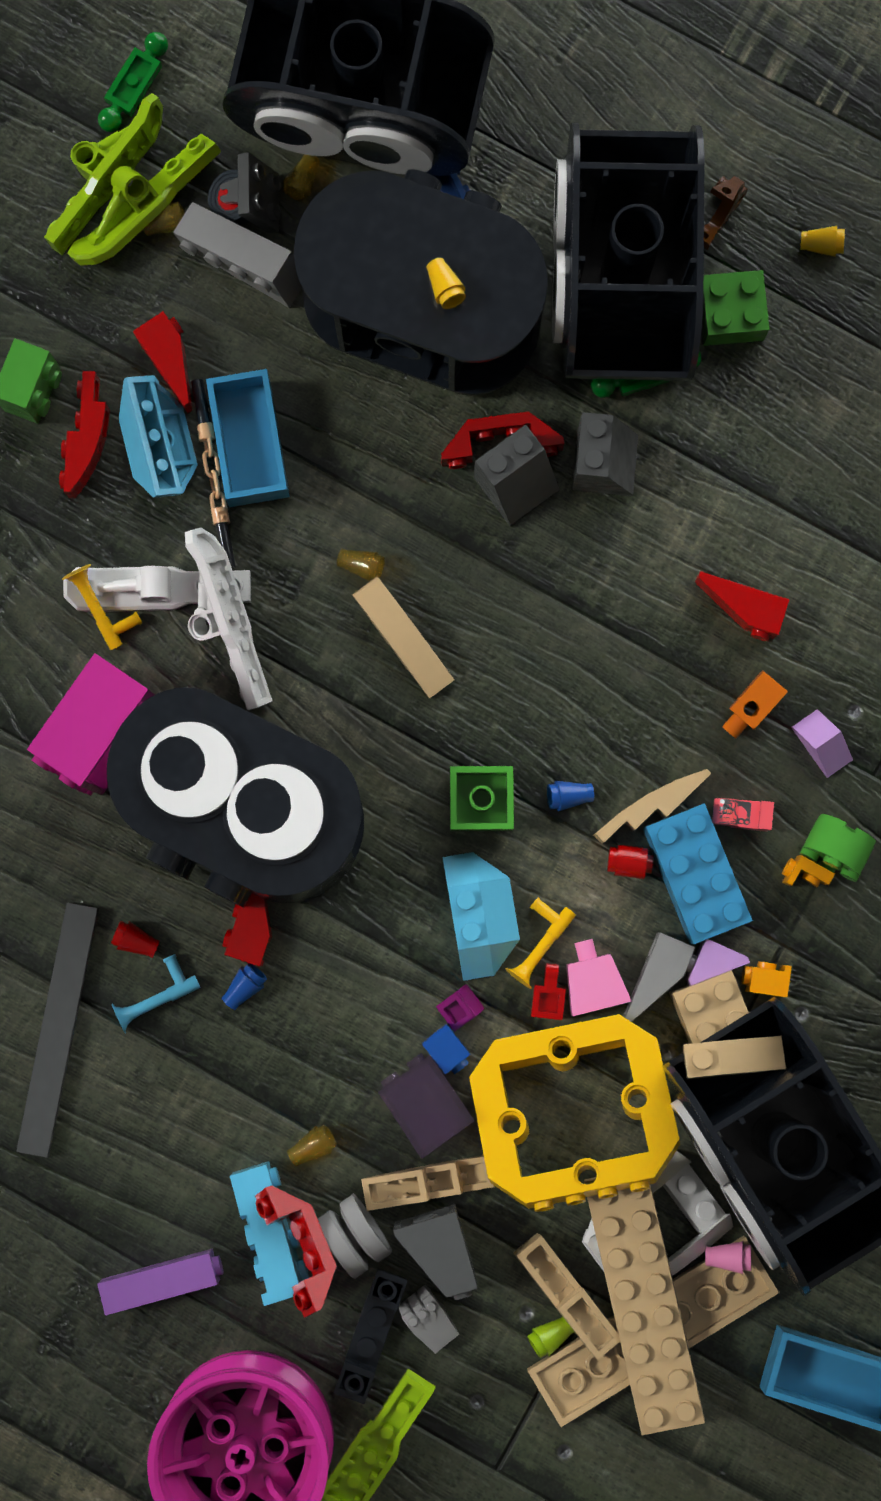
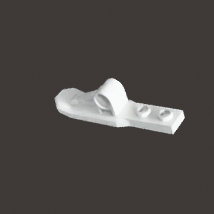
[185,528,272,710]
[63,566,251,612]

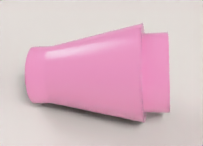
[705,1241,751,1274]

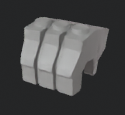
[399,1285,459,1354]

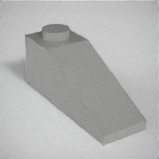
[623,932,697,1022]

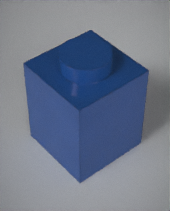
[422,1023,470,1075]

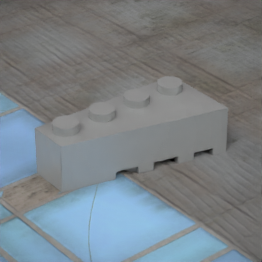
[173,202,302,308]

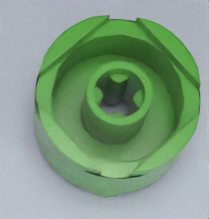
[800,814,876,882]

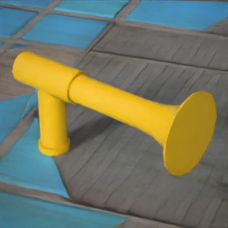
[62,564,142,650]
[505,897,576,989]

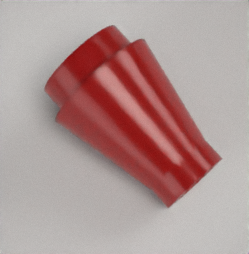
[110,921,160,958]

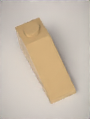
[683,1036,786,1080]

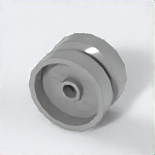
[317,1193,392,1279]

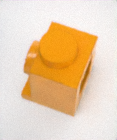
[742,961,792,998]

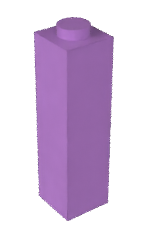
[97,1248,224,1315]

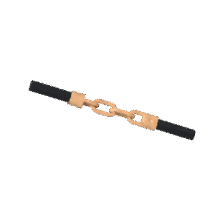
[191,379,236,569]

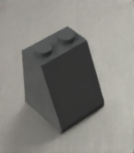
[572,412,638,496]
[474,425,560,526]
[393,1204,478,1300]

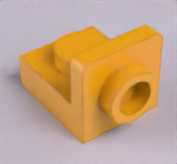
[782,855,835,887]

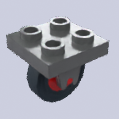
[208,152,281,233]

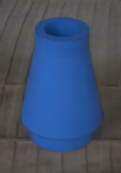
[547,781,594,812]
[222,963,267,1010]

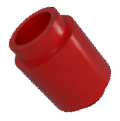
[607,845,653,879]

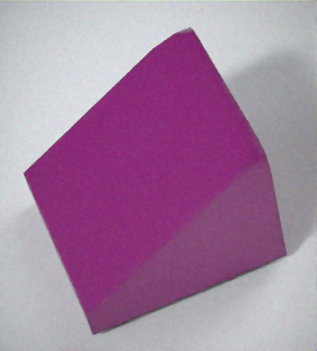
[436,984,484,1032]

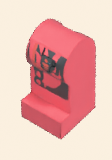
[712,798,774,832]

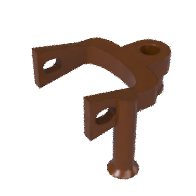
[704,176,748,250]

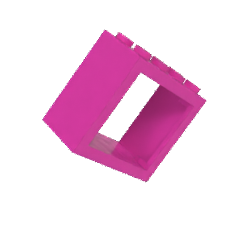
[27,653,155,796]

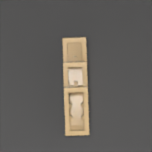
[353,577,454,698]
[593,769,711,844]
[361,1155,495,1211]

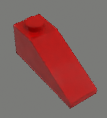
[133,311,193,414]
[695,571,789,641]

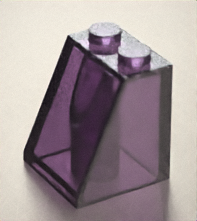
[378,1053,475,1159]

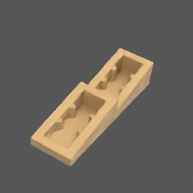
[513,1233,620,1360]

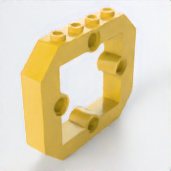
[469,1014,680,1212]

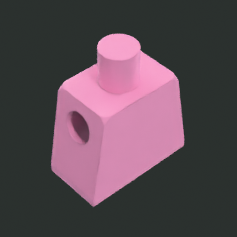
[566,939,631,1016]

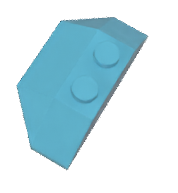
[119,375,198,498]
[442,852,520,981]

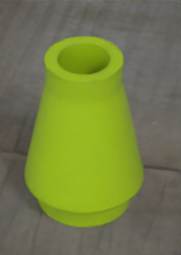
[527,1317,574,1359]

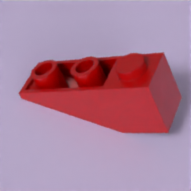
[222,893,272,967]

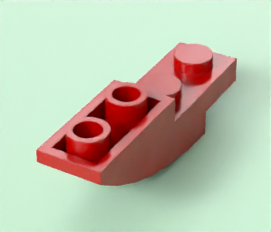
[59,371,110,498]

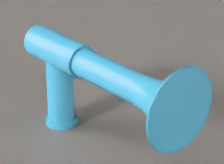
[112,954,201,1034]

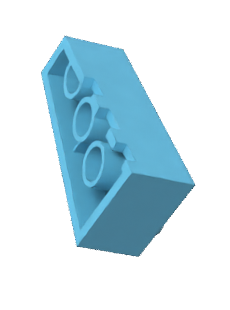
[230,1161,309,1306]

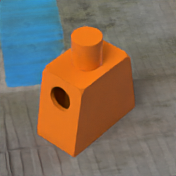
[722,671,788,739]

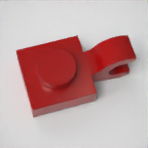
[531,963,566,1020]

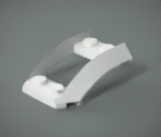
[582,1151,733,1276]

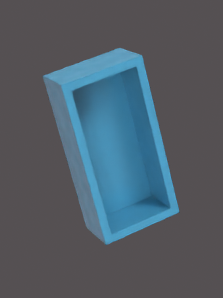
[206,369,290,507]
[643,803,753,944]
[759,1325,881,1431]

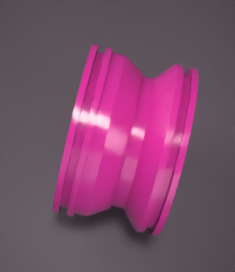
[147,1350,334,1501]

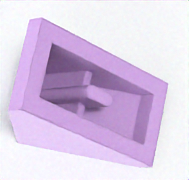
[791,709,853,778]
[685,939,750,985]

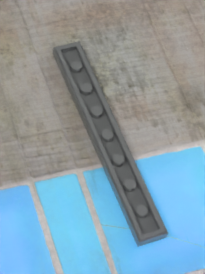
[16,903,99,1158]

